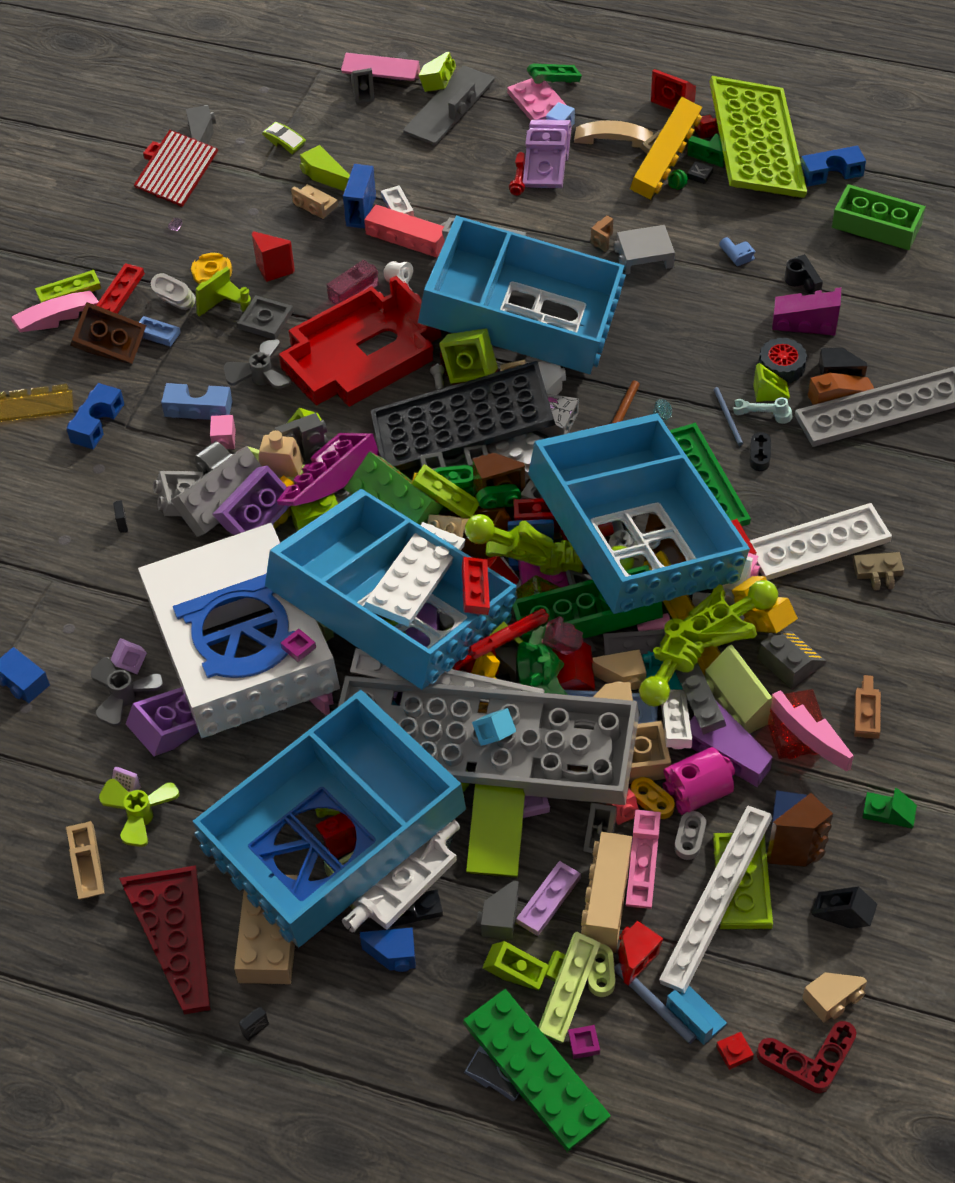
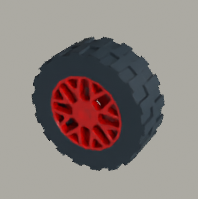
[758,338,807,384]

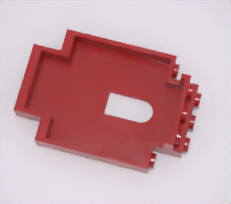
[279,276,441,407]

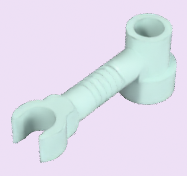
[733,397,793,424]

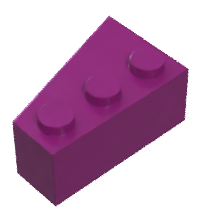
[772,287,842,335]

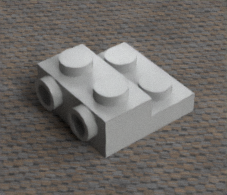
[153,471,204,516]

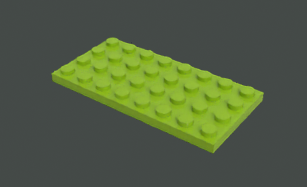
[709,76,807,198]

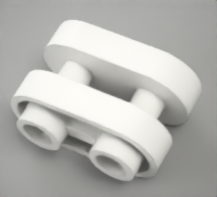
[151,273,195,310]

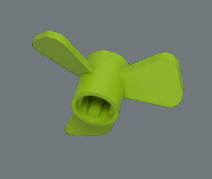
[99,779,179,847]

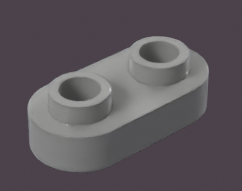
[674,811,706,860]

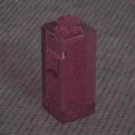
[327,259,379,305]

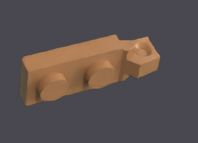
[854,675,881,739]

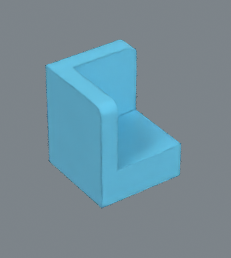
[472,708,516,746]

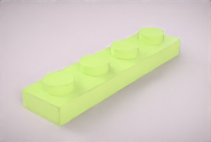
[538,932,600,1043]

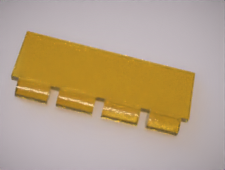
[0,384,74,422]

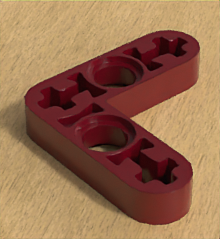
[757,1021,856,1093]

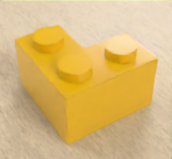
[731,576,798,633]

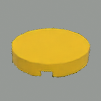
[191,253,232,284]

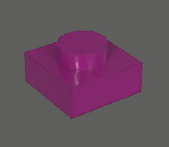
[281,629,316,662]
[568,1025,600,1059]

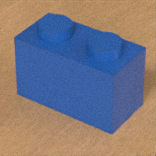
[0,647,50,704]

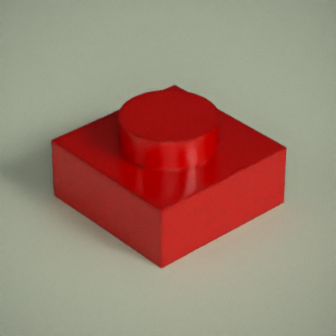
[716,1032,754,1070]

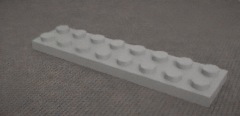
[795,367,955,447]

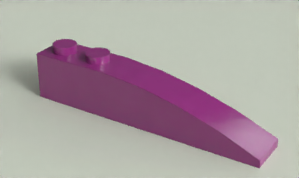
[276,433,380,506]

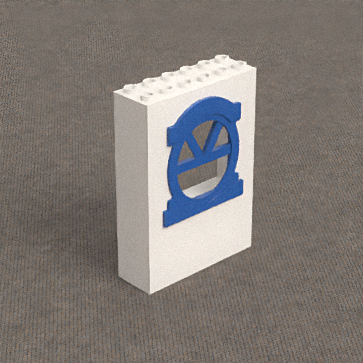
[138,523,340,738]

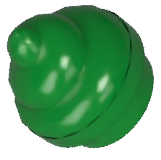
[668,169,688,190]

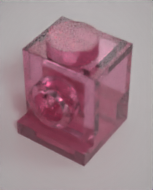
[542,616,583,655]

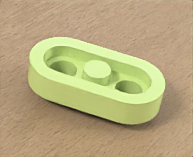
[588,944,615,997]

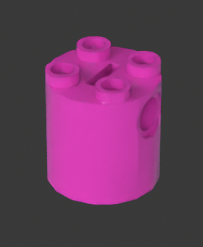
[663,747,735,815]

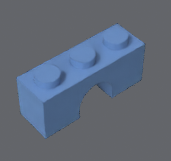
[161,383,233,420]

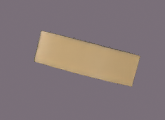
[66,821,105,900]

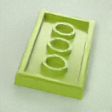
[466,784,525,878]
[713,833,773,929]

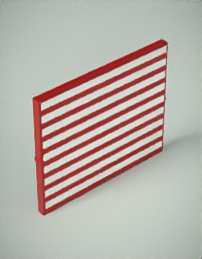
[134,130,219,207]

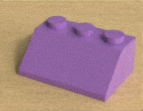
[212,465,290,535]

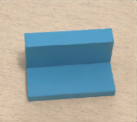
[666,986,727,1045]

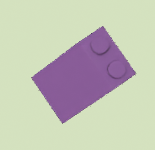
[126,687,199,756]

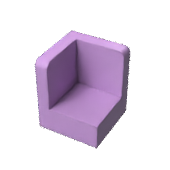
[111,638,147,674]

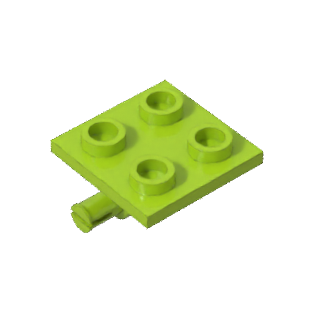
[196,267,251,317]

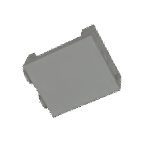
[614,225,675,274]

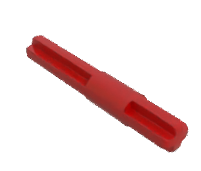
[468,609,549,659]

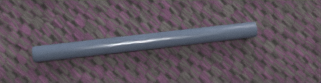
[714,387,743,446]

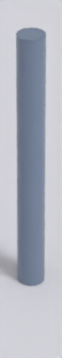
[614,963,697,1044]

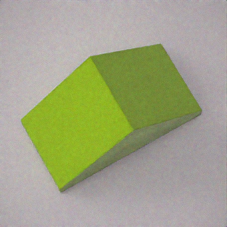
[753,363,790,402]

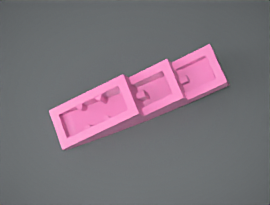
[11,291,99,332]
[771,690,854,771]

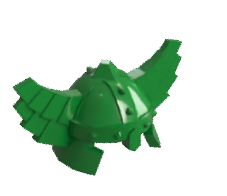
[516,623,569,695]

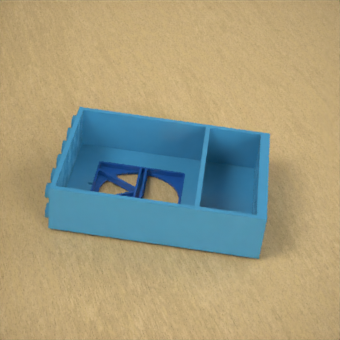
[193,690,466,948]

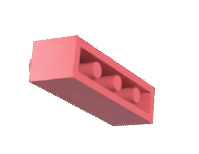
[364,204,445,258]

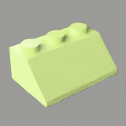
[705,645,772,734]

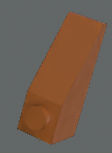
[808,373,874,405]

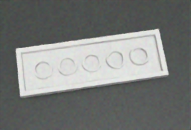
[750,503,892,581]
[365,522,465,627]

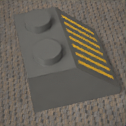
[758,630,826,689]

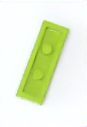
[35,270,101,303]
[411,464,479,519]

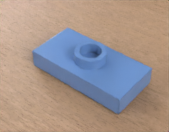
[139,316,181,347]

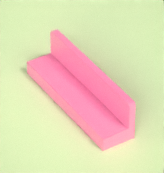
[341,53,420,81]

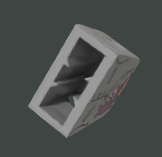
[538,394,579,437]

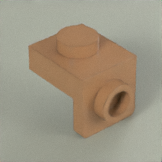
[591,216,613,252]

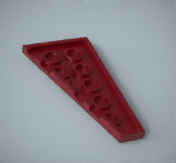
[119,865,211,1015]

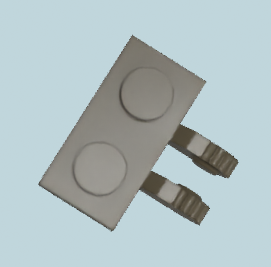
[853,552,904,590]

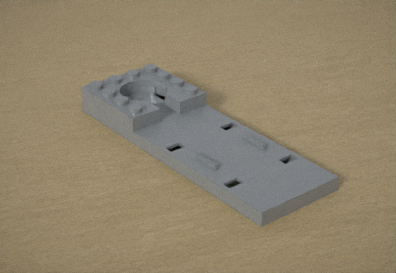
[338,676,639,805]

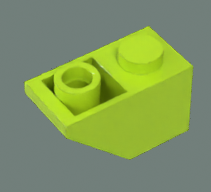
[418,52,456,92]

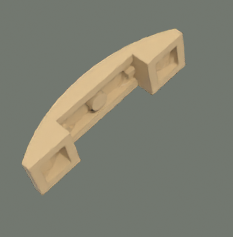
[574,120,653,148]

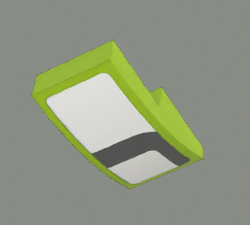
[262,122,306,155]

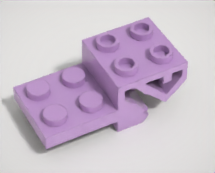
[523,120,572,188]

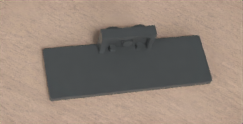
[403,66,495,145]

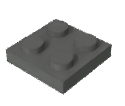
[237,295,294,340]

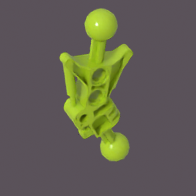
[465,514,634,575]
[639,580,778,707]

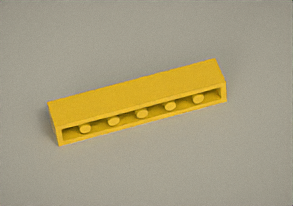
[630,97,702,200]

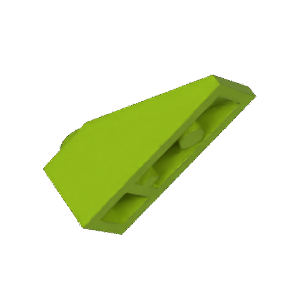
[300,145,350,191]

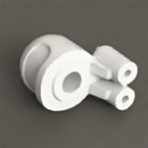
[384,261,413,290]

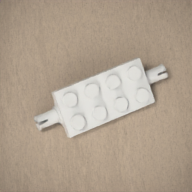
[342,819,460,932]

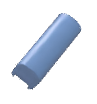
[719,237,756,266]

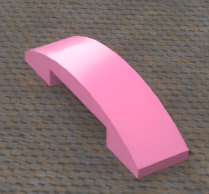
[626,810,661,909]

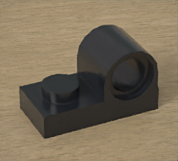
[784,254,823,295]
[392,889,443,927]

